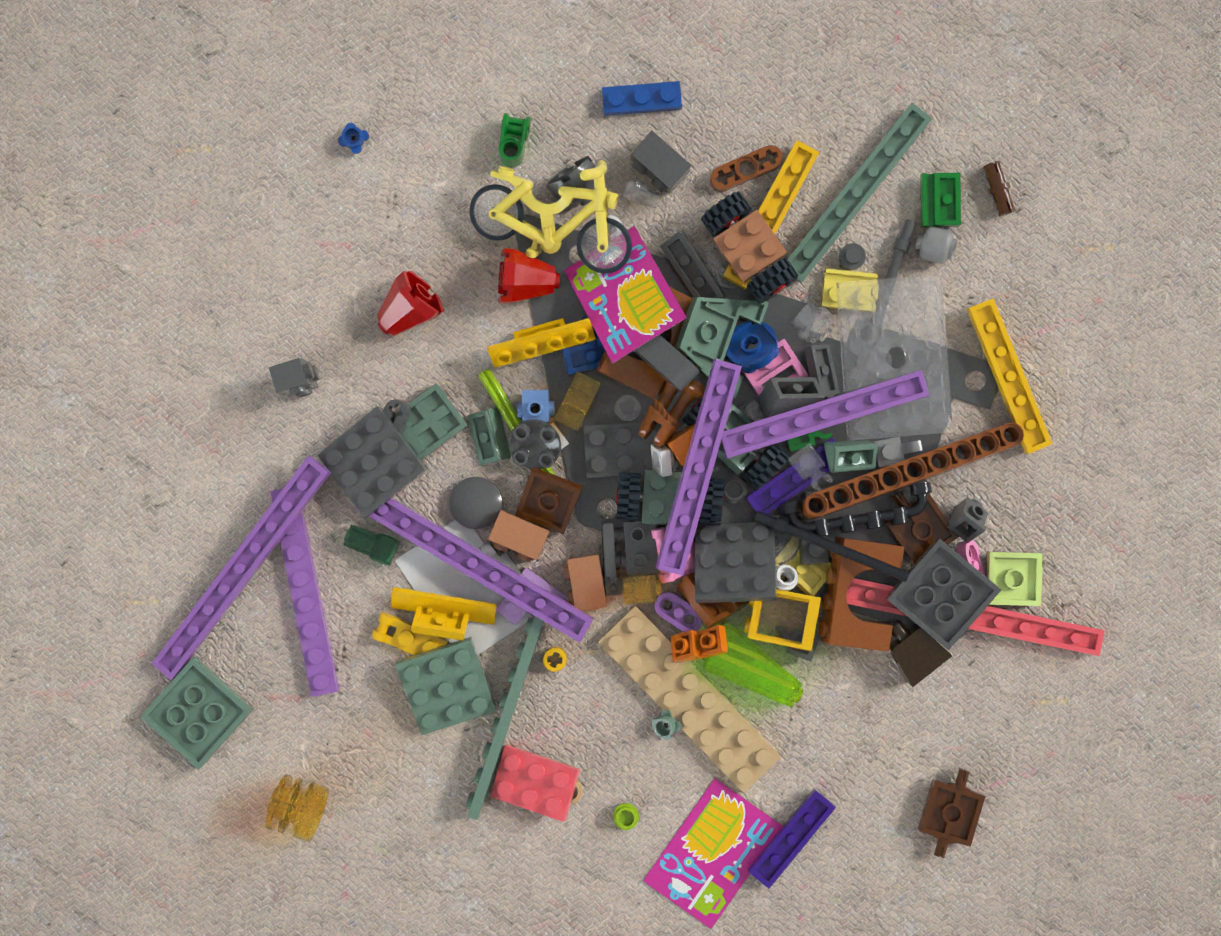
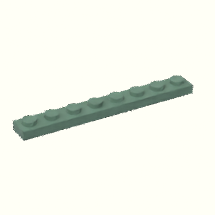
[788,103,932,283]
[465,616,544,820]

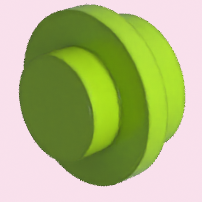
[613,803,639,830]

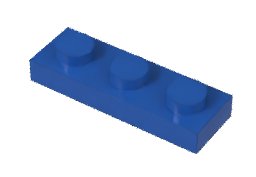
[602,81,682,116]

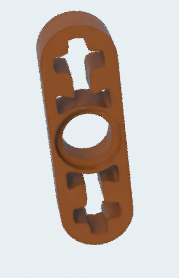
[710,145,783,192]

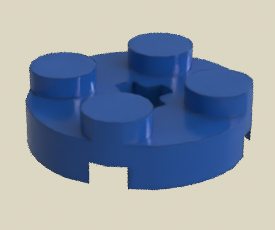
[726,321,779,374]

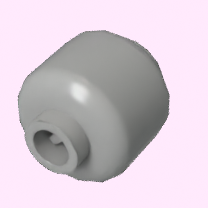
[916,227,957,264]

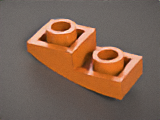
[670,625,728,663]

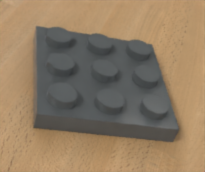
[318,406,427,518]
[695,522,777,603]
[886,538,1001,650]

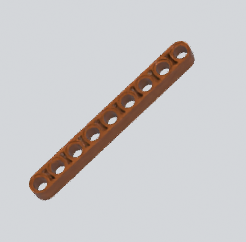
[801,422,1024,520]

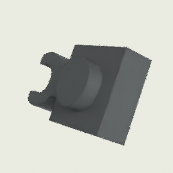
[774,626,820,662]

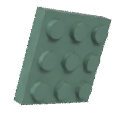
[395,637,497,735]
[140,657,254,770]

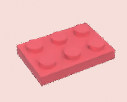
[490,745,580,822]

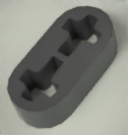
[383,399,411,435]

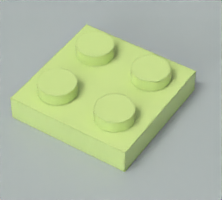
[986,551,1042,606]

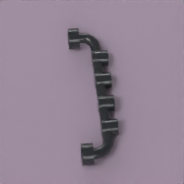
[780,482,932,537]

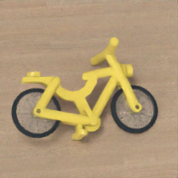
[469,160,632,274]

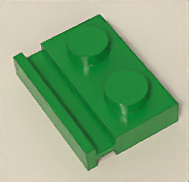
[920,173,961,227]

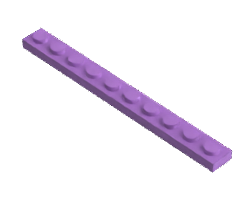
[151,456,331,680]
[355,498,594,643]

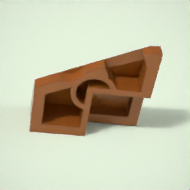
[677,572,750,628]

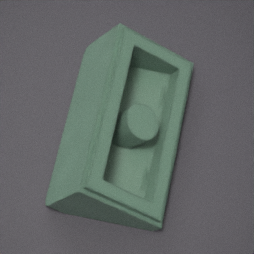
[468,408,511,466]
[824,439,878,473]

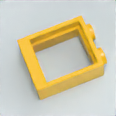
[744,589,821,652]

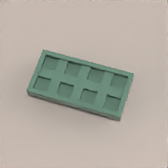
[393,383,469,461]

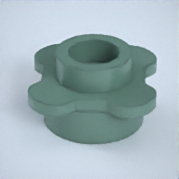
[651,710,682,740]

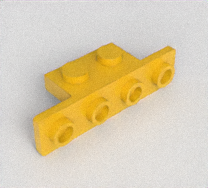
[487,318,595,368]
[391,587,497,641]

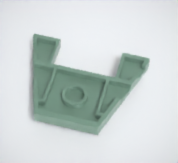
[675,297,769,399]

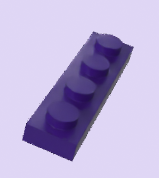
[745,438,836,514]
[748,788,836,889]

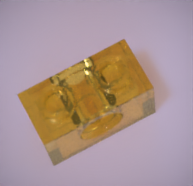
[554,371,601,432]
[622,573,662,605]

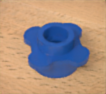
[338,123,369,154]

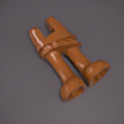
[638,378,706,448]

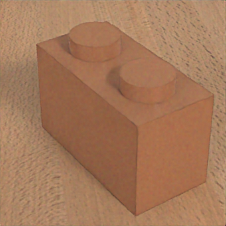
[488,510,550,562]
[563,553,607,611]

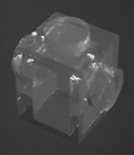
[789,301,834,344]

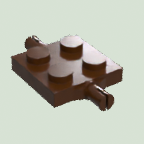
[884,490,959,565]
[918,768,986,858]

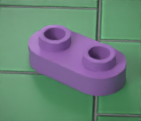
[654,592,703,632]

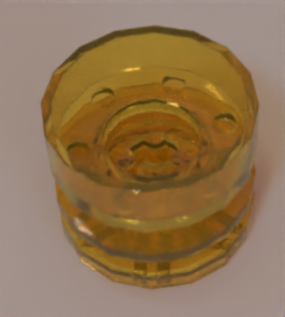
[265,774,329,843]

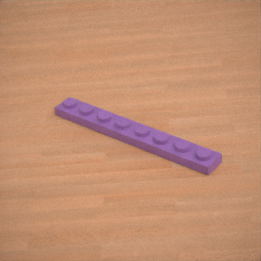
[655,359,742,576]
[721,370,930,459]
[270,489,339,697]

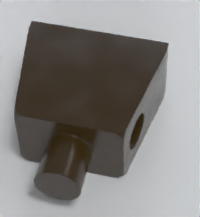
[889,619,952,687]

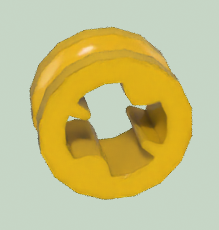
[543,647,567,672]

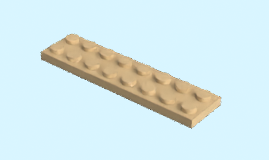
[598,605,782,793]

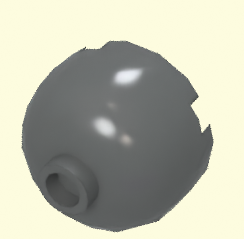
[546,155,595,206]

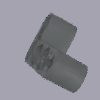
[632,335,700,392]

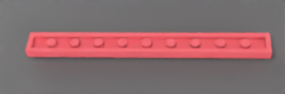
[847,578,1105,656]

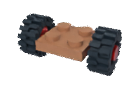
[701,191,799,304]

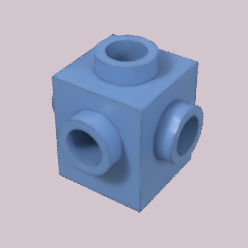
[517,390,555,423]

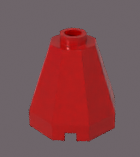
[498,248,560,304]
[377,271,444,336]

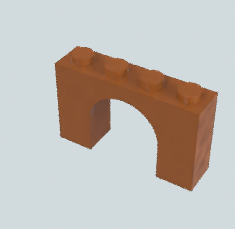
[596,287,692,398]
[818,536,904,652]

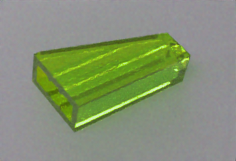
[702,620,803,708]

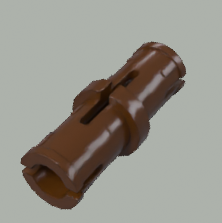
[983,161,1016,216]

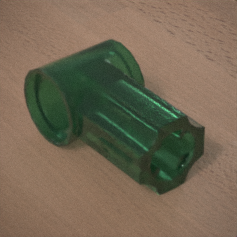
[343,524,400,566]

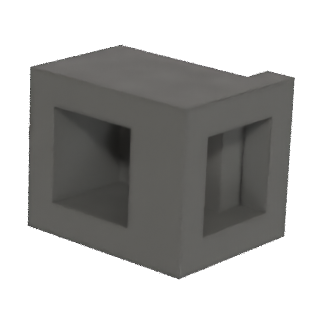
[947,497,988,543]

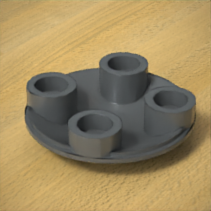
[509,419,561,469]
[449,477,502,529]

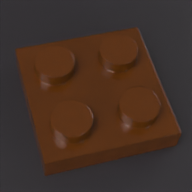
[515,467,582,535]

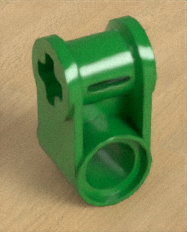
[499,113,531,167]

